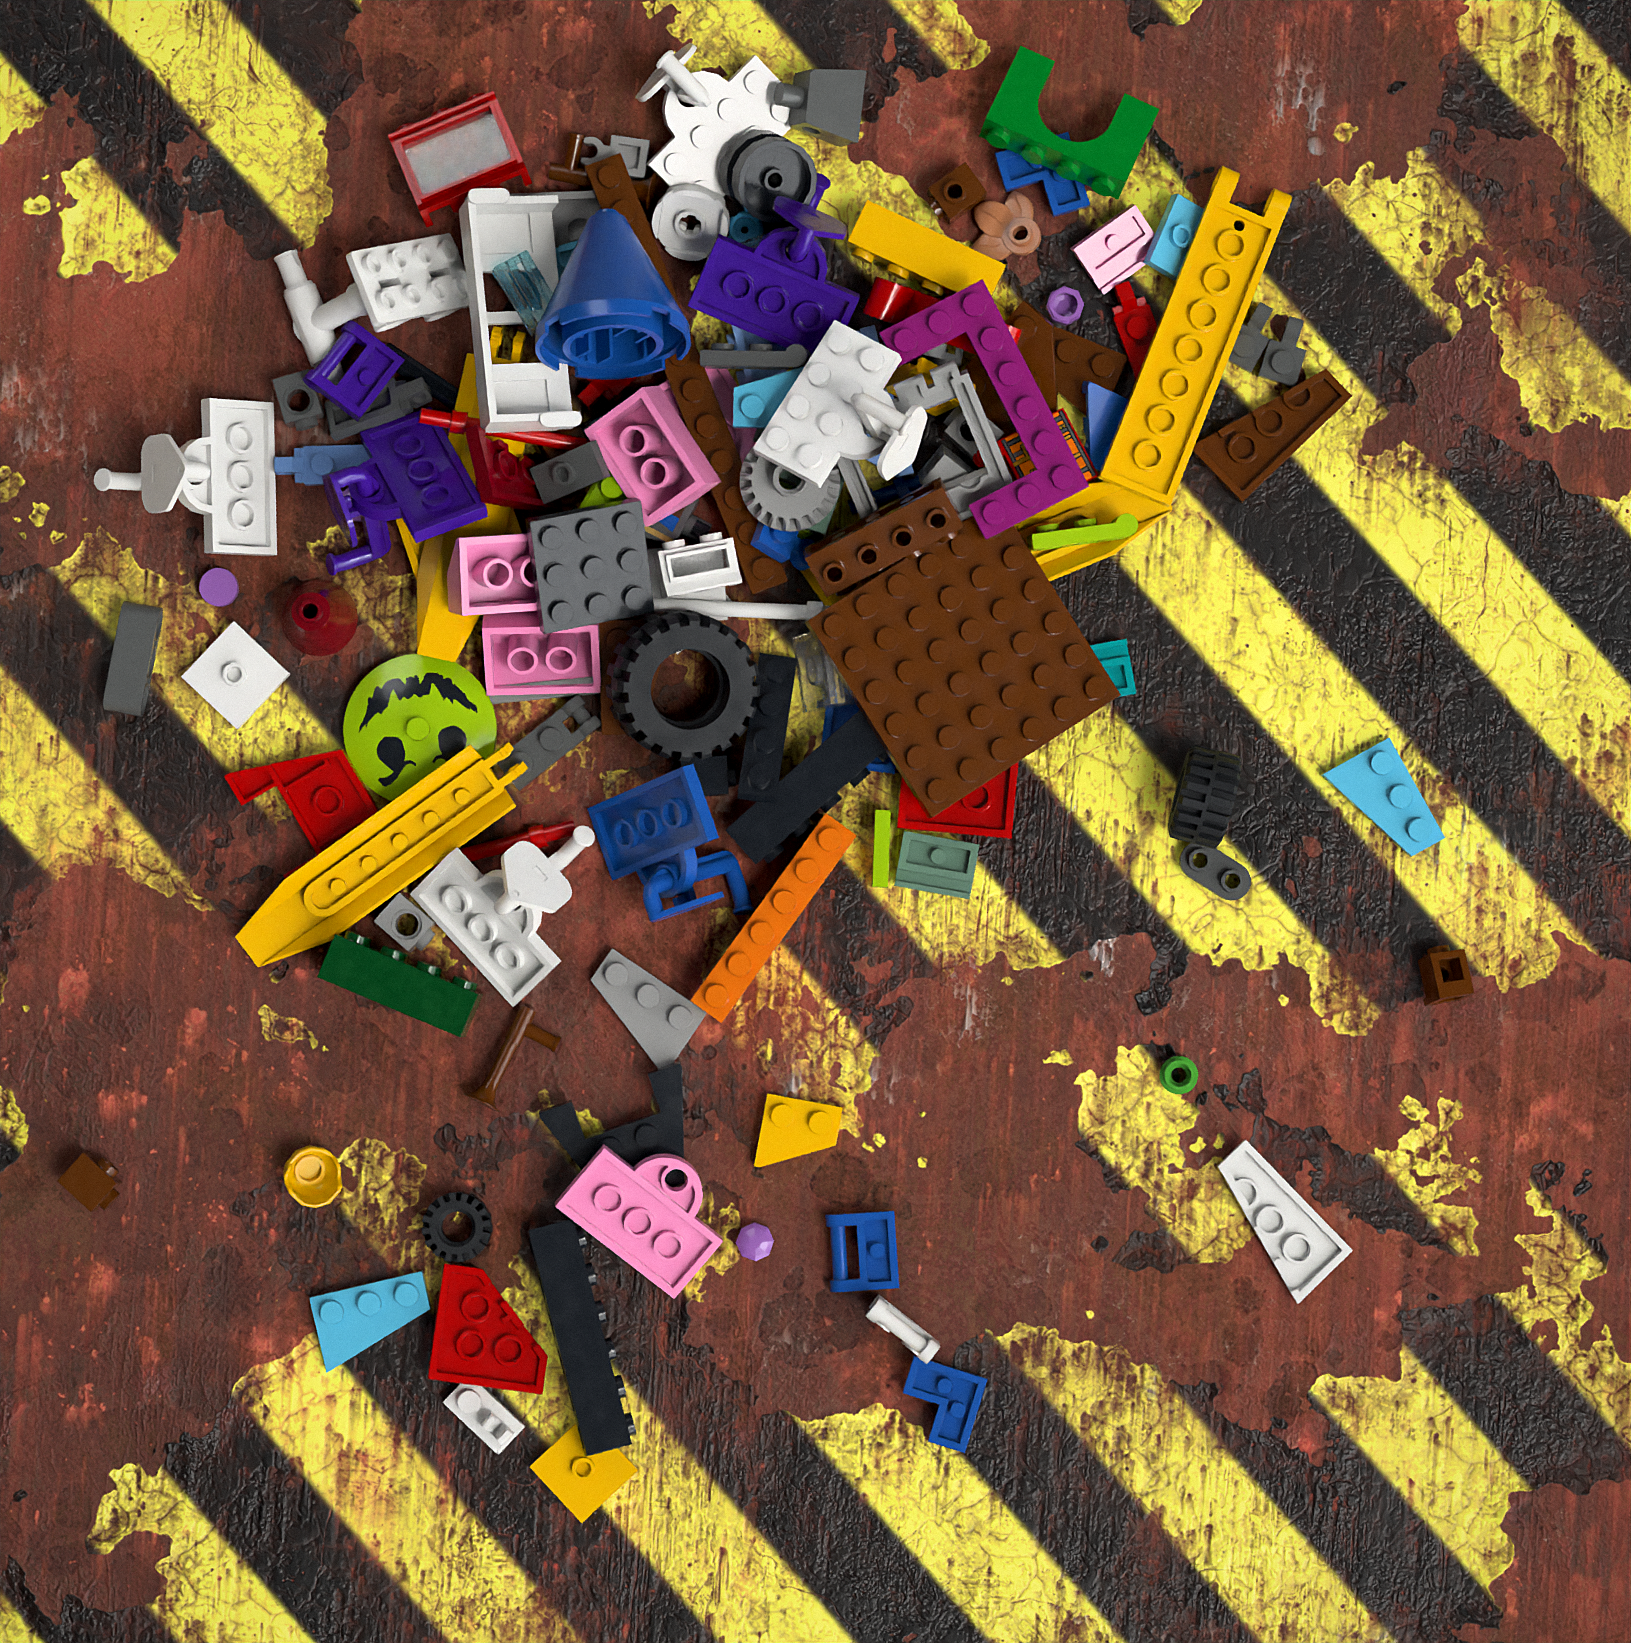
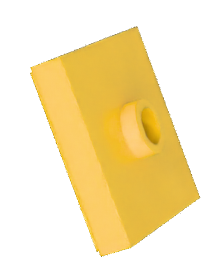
[530,1423,638,1523]

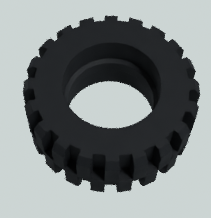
[606,609,760,761]

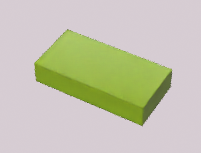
[872,810,891,888]

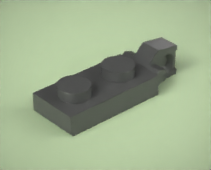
[324,377,433,441]

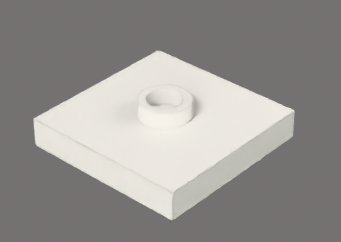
[181,621,290,729]

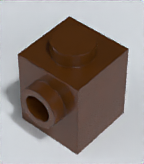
[926,162,988,225]
[57,1151,122,1212]

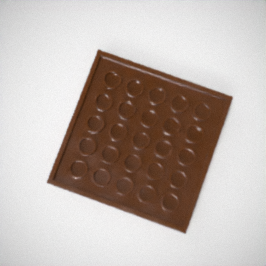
[805,516,1121,819]

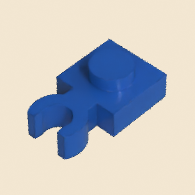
[750,521,815,571]

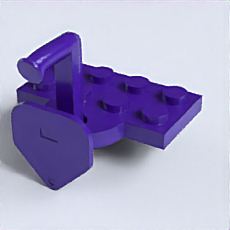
[688,173,860,354]
[322,407,488,576]

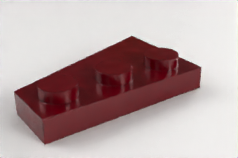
[465,424,562,515]

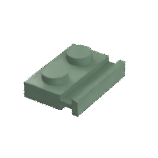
[894,831,980,899]

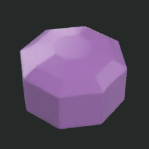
[1046,286,1084,326]
[736,1222,774,1261]

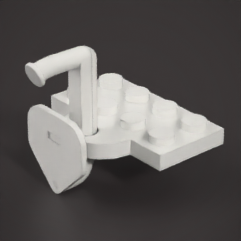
[635,43,791,197]
[753,320,927,488]
[94,398,277,556]
[410,825,595,1007]

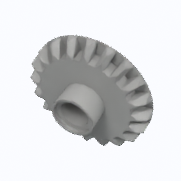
[740,446,840,532]

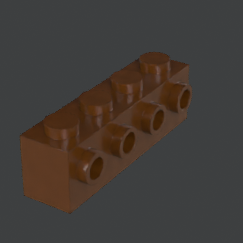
[804,477,964,598]

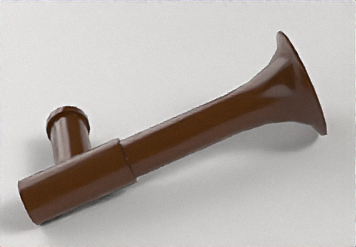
[549,132,658,212]
[463,1005,562,1112]

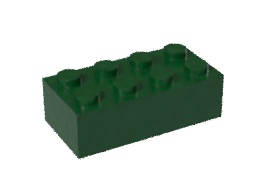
[317,930,483,1037]

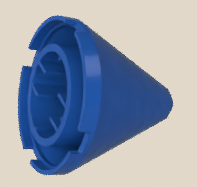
[535,208,691,380]

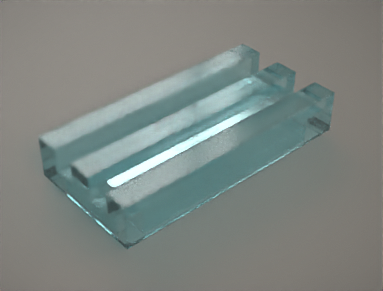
[492,250,553,336]

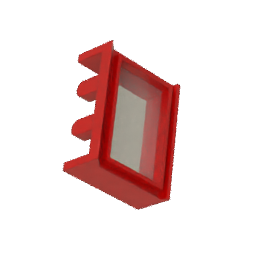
[388,91,532,227]

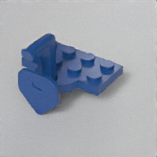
[587,764,755,923]

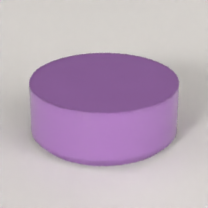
[199,568,239,607]

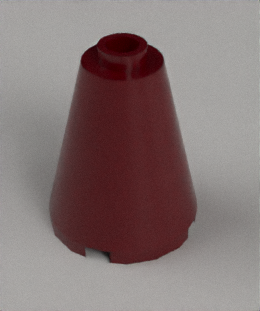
[281,580,358,657]

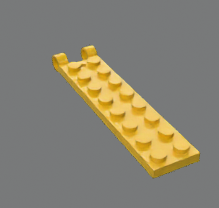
[1098,166,1292,507]

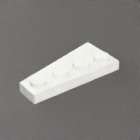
[1217,1139,1353,1304]

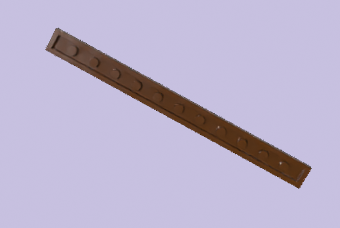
[584,153,788,596]

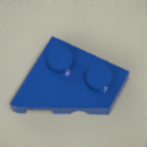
[1081,381,1128,472]

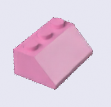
[584,386,721,527]
[447,533,538,616]
[482,611,601,696]

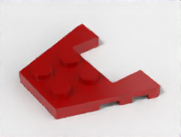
[224,749,379,878]

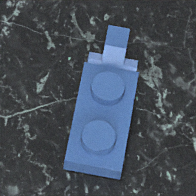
[274,445,370,486]

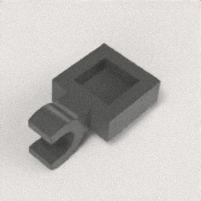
[1228,302,1273,373]
[1258,316,1306,388]

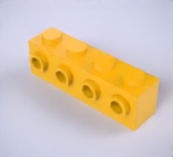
[847,200,1006,297]

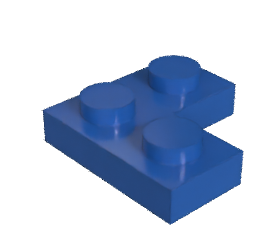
[994,132,1090,218]
[902,1355,988,1453]

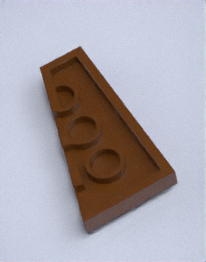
[1192,369,1352,503]

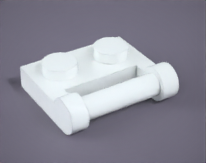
[865,1294,940,1364]

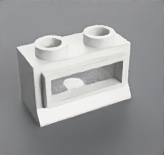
[653,532,742,599]

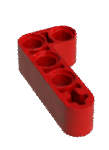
[863,276,1022,355]

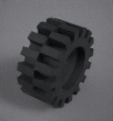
[422,1192,493,1262]

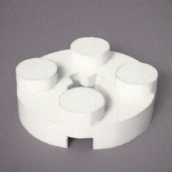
[652,184,730,261]

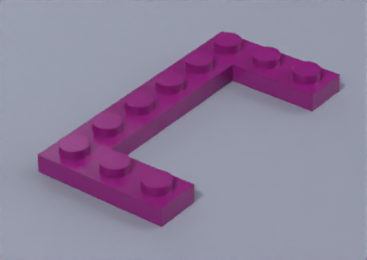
[879,279,1089,540]

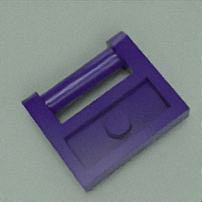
[303,320,404,422]

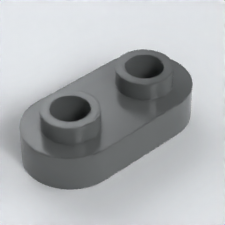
[1179,843,1251,901]

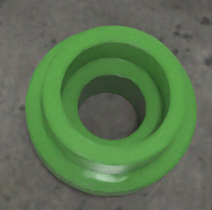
[1159,1056,1198,1094]

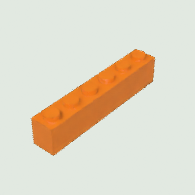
[690,813,857,1023]

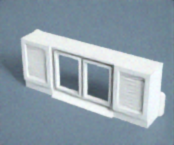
[459,188,582,433]

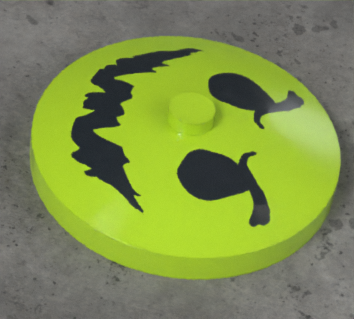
[343,654,497,801]

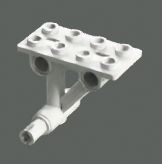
[274,233,469,385]

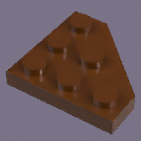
[962,299,1058,437]

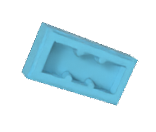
[1143,194,1204,280]

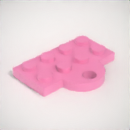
[555,1144,723,1299]

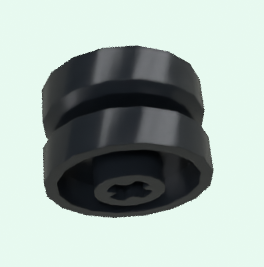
[720,130,817,223]

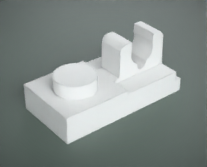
[443,1384,525,1455]

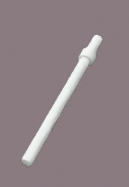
[652,598,830,621]

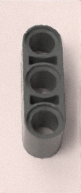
[103,601,163,717]

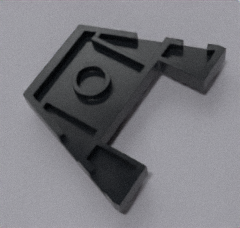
[539,1061,685,1187]

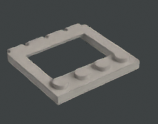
[837,360,1013,521]

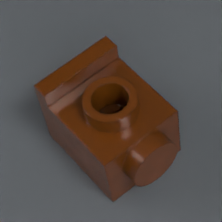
[1418,945,1474,1006]

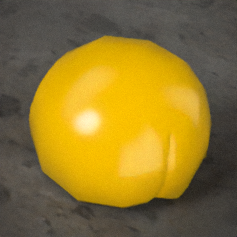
[283,1145,342,1208]

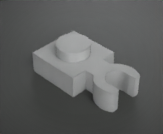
[581,135,650,180]

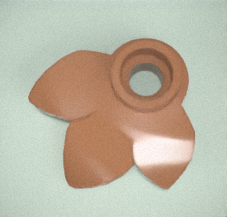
[971,191,1041,261]

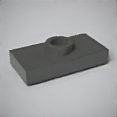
[530,440,611,504]

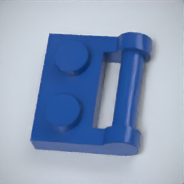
[825,1210,899,1292]

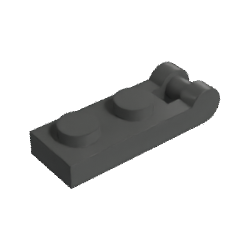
[700,343,812,370]
[497,694,601,791]

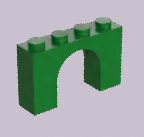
[979,45,1160,200]

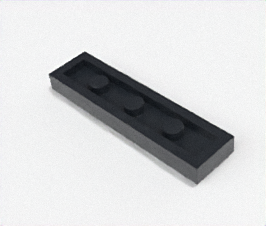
[737,653,797,804]

